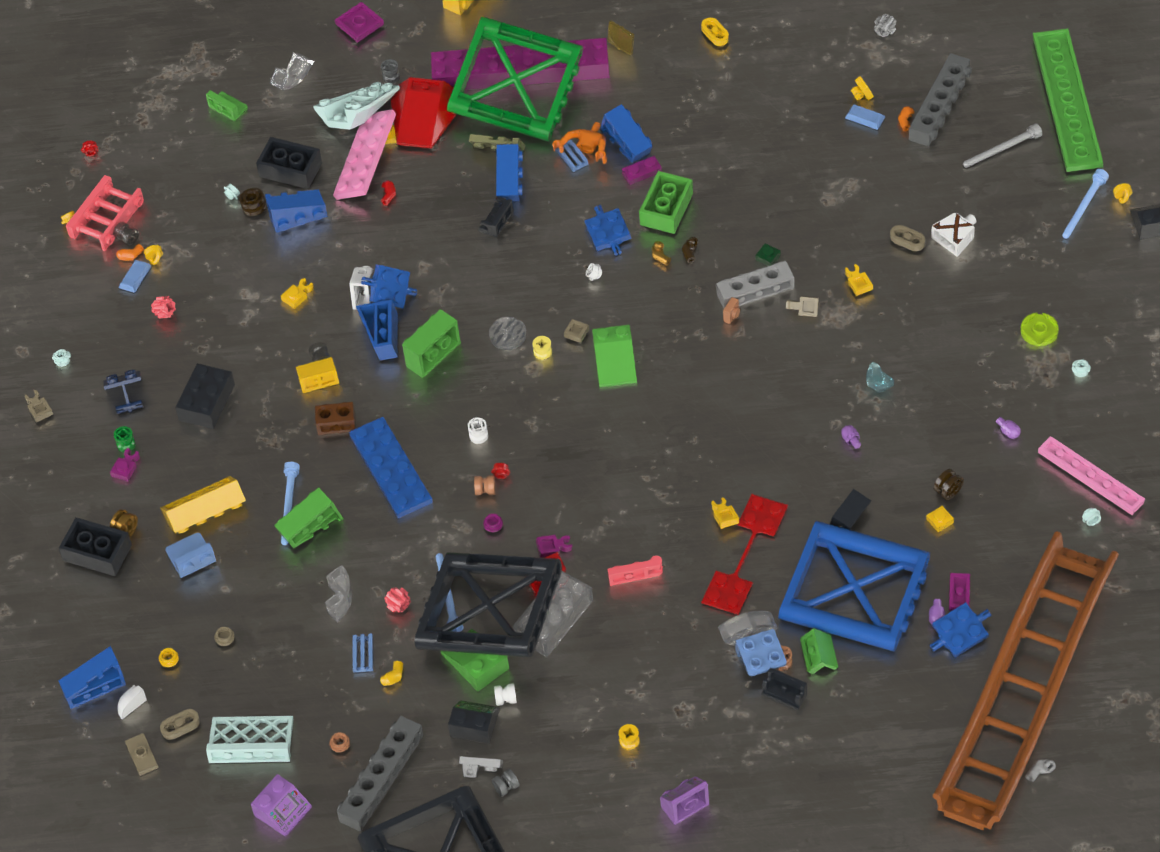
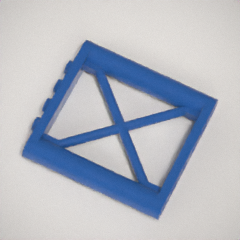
[778,521,930,652]

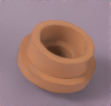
[330,732,350,752]

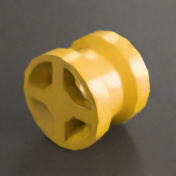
[619,724,640,750]

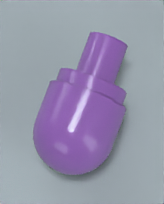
[996,417,1021,439]
[841,425,861,449]
[929,599,945,624]

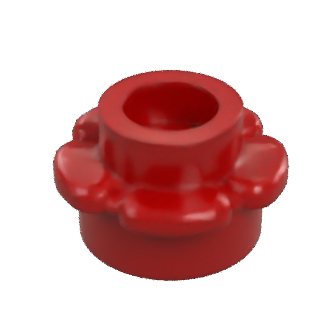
[81,140,99,156]
[491,463,510,479]

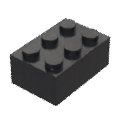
[256,137,322,189]
[175,363,235,429]
[59,517,132,576]

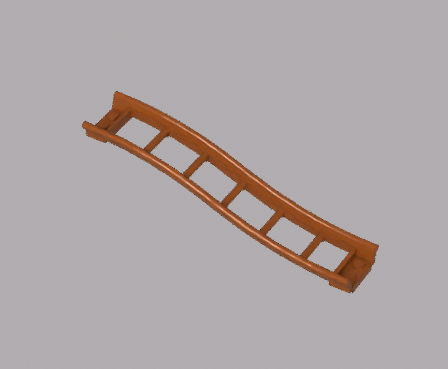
[933,531,1119,830]

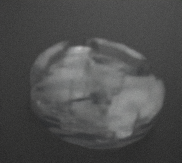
[489,317,526,350]

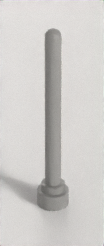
[963,123,1042,168]

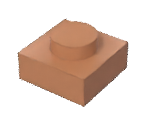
[723,297,740,324]

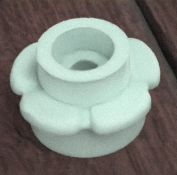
[224,184,240,200]
[52,349,71,367]
[1072,359,1091,377]
[1082,508,1101,526]

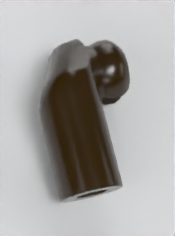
[682,237,698,263]

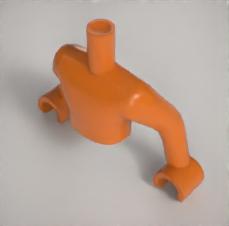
[552,122,607,164]

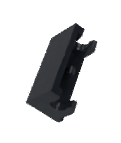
[479,197,514,238]
[830,489,872,530]
[762,667,807,710]

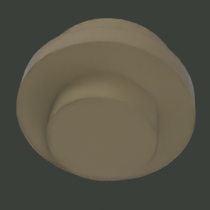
[214,627,235,646]

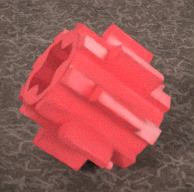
[151,296,176,318]
[385,587,411,613]

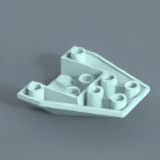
[313,82,400,130]

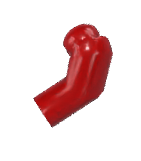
[381,180,396,206]

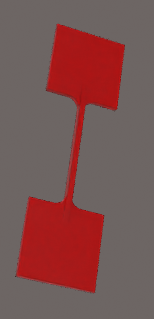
[701,494,788,615]

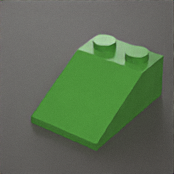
[592,325,637,388]
[440,629,509,692]

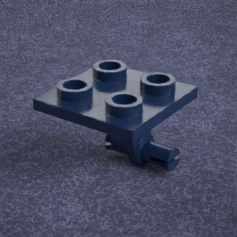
[103,369,143,414]

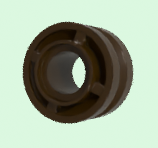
[239,188,267,216]
[933,469,964,500]

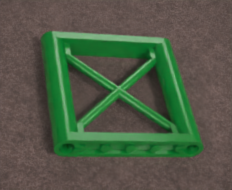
[447,16,583,142]

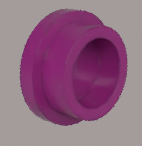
[483,514,503,532]

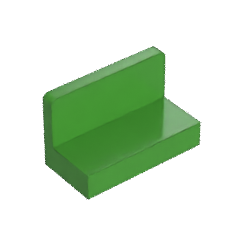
[206,90,248,121]
[800,629,838,674]

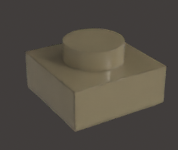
[564,319,589,343]

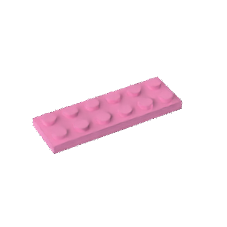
[333,109,396,200]

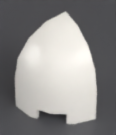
[117,685,147,720]

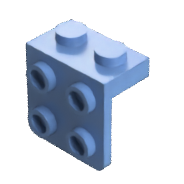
[165,533,216,578]
[735,629,787,676]

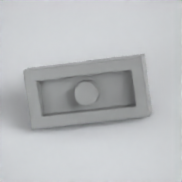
[459,756,503,777]

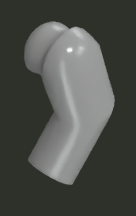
[1025,760,1056,782]

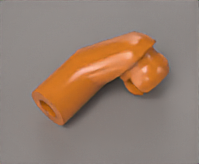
[898,106,915,131]
[116,244,144,261]

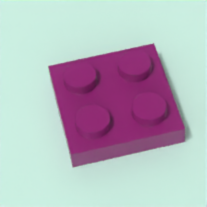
[335,2,384,43]

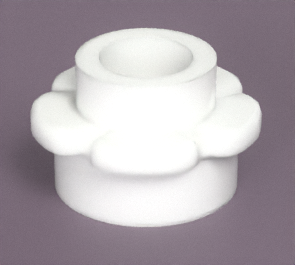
[586,263,602,281]

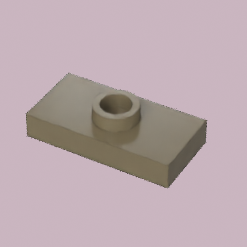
[125,733,158,776]

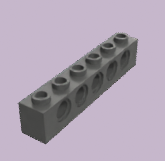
[909,53,972,146]
[337,716,424,832]

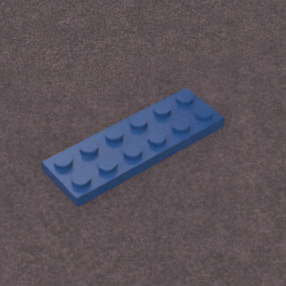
[349,417,433,519]

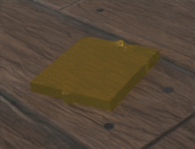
[608,21,634,56]

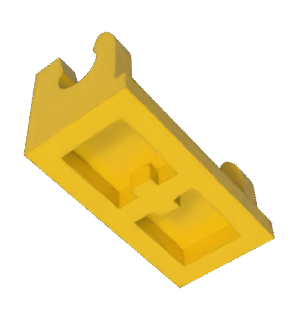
[296,357,339,393]

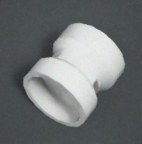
[468,417,488,444]
[494,683,517,706]

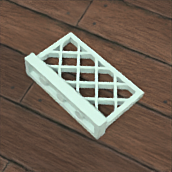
[206,716,294,763]

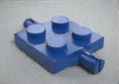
[584,205,631,256]
[361,265,417,308]
[929,603,991,658]

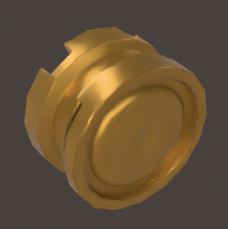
[110,509,138,537]

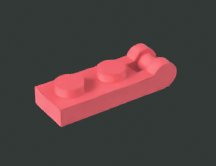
[607,556,663,586]

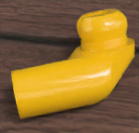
[380,661,403,686]

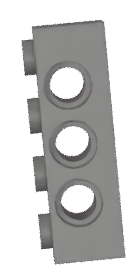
[716,261,794,308]

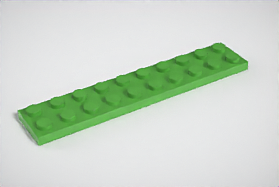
[1033,29,1103,172]

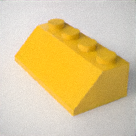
[160,476,246,534]

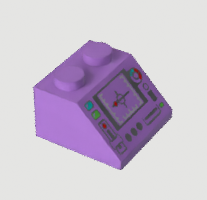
[251,774,312,837]
[660,776,709,825]

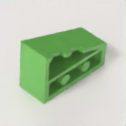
[274,487,344,548]

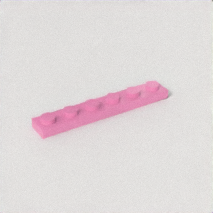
[1038,436,1145,515]

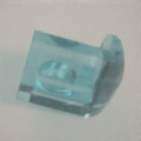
[866,362,894,393]

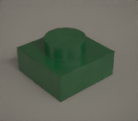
[755,243,781,266]

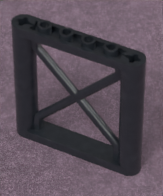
[415,552,562,657]
[357,786,505,852]

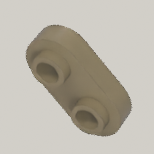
[890,225,925,251]
[160,709,200,740]

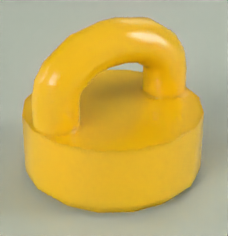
[1113,183,1133,204]
[144,245,163,265]

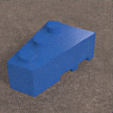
[600,104,652,164]
[496,144,523,202]
[265,190,328,233]
[356,300,398,360]
[59,646,126,709]

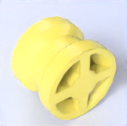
[532,336,552,360]

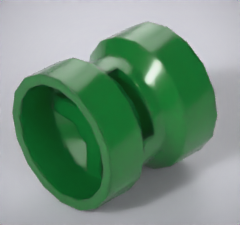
[113,426,136,452]

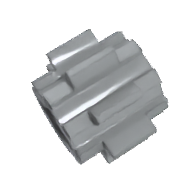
[874,14,896,37]

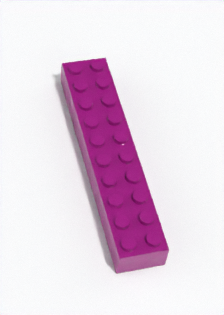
[431,38,610,90]

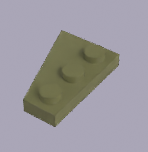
[469,134,525,152]

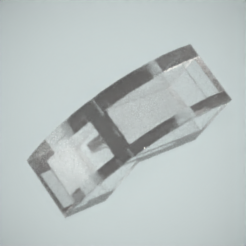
[270,53,314,90]
[325,565,352,622]
[718,611,778,646]

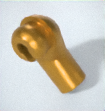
[652,241,671,266]

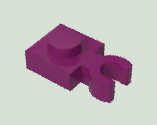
[110,448,140,482]
[536,535,573,558]

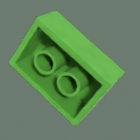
[639,171,693,234]
[402,309,461,378]

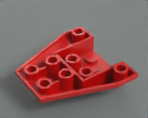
[391,77,457,149]

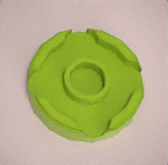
[1020,313,1059,346]

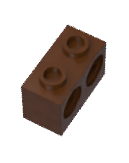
[315,402,356,435]

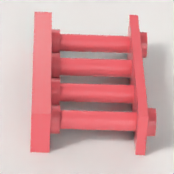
[66,175,144,251]

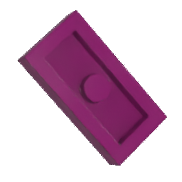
[622,156,662,185]
[949,573,970,611]

